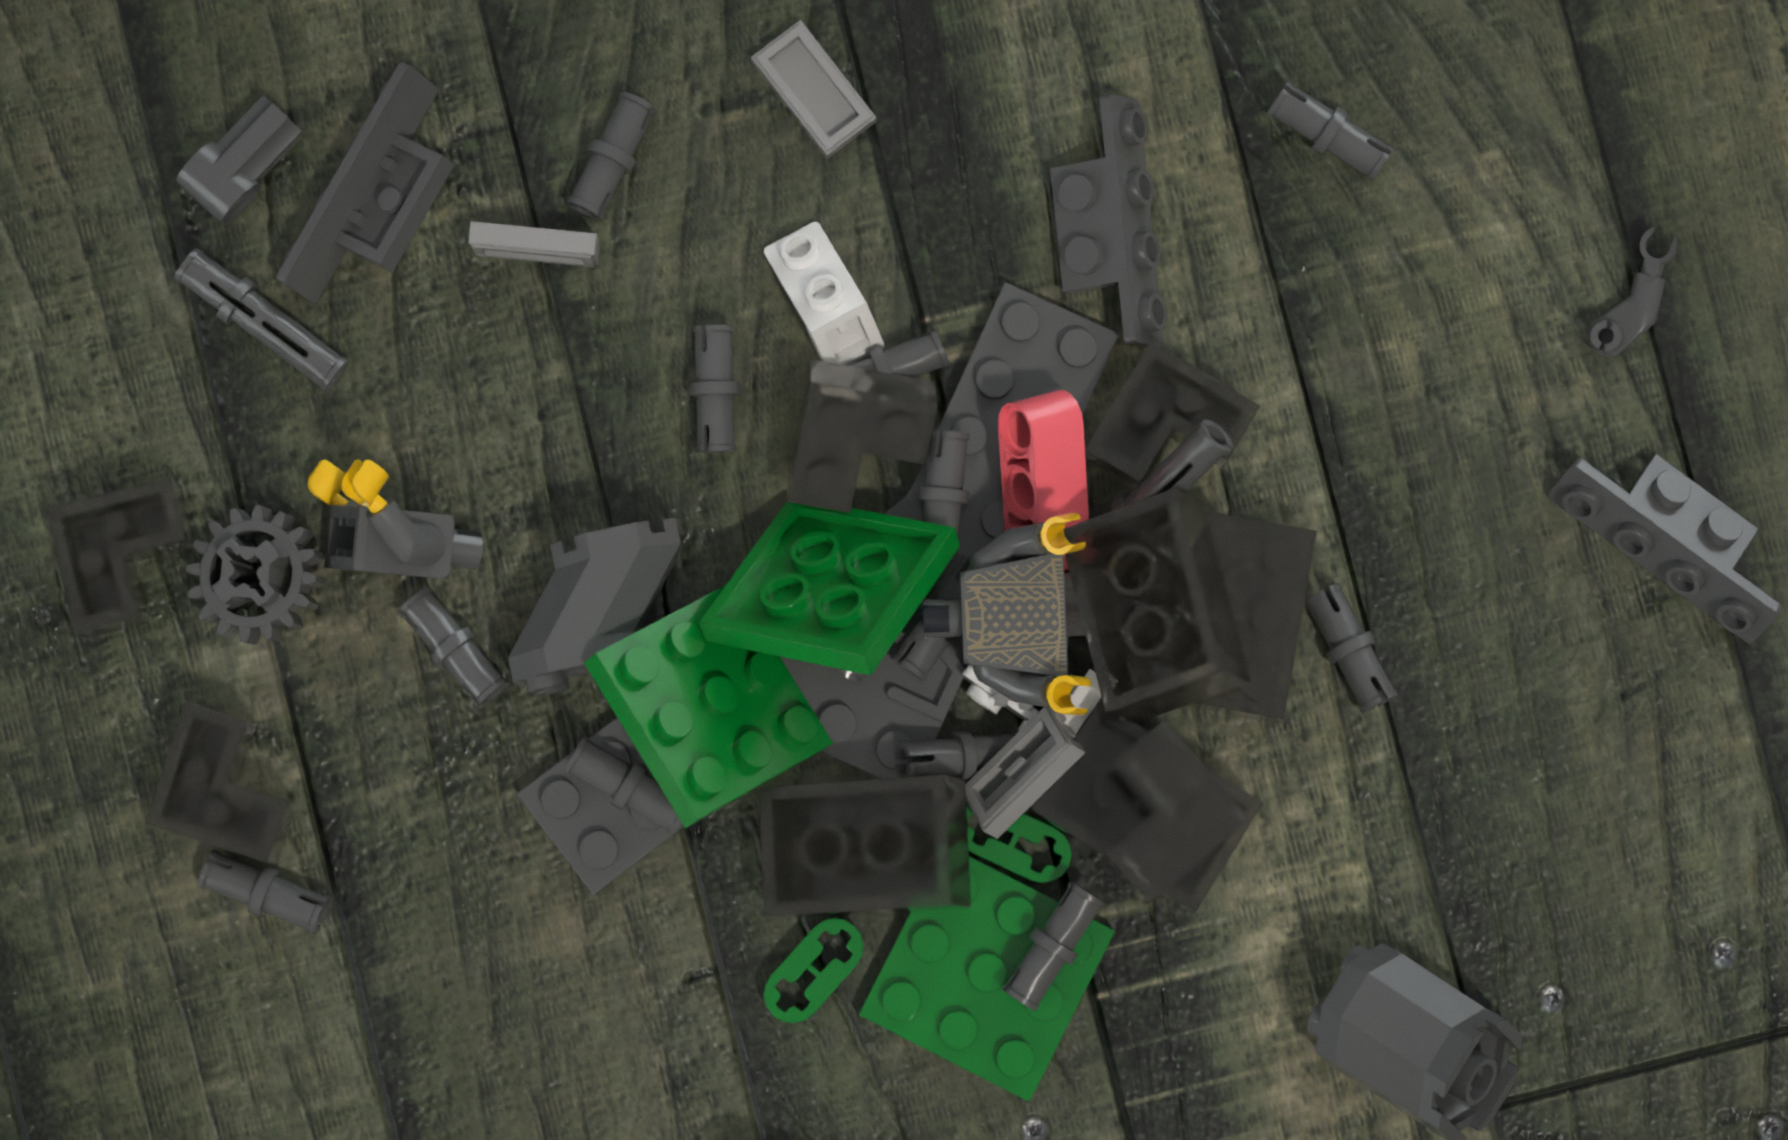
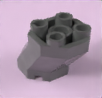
[508,518,683,697]
[1307,943,1523,1140]

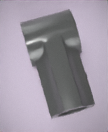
[176,95,304,225]

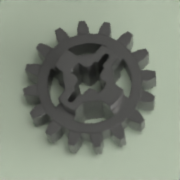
[186,505,326,645]

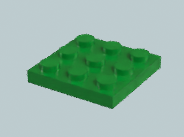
[699,497,960,676]
[584,585,833,829]
[859,844,1115,1102]

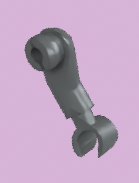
[1588,227,1678,357]

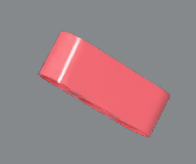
[998,390,1090,571]

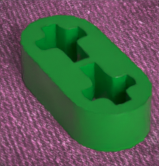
[956,799,1072,883]
[764,918,864,1023]

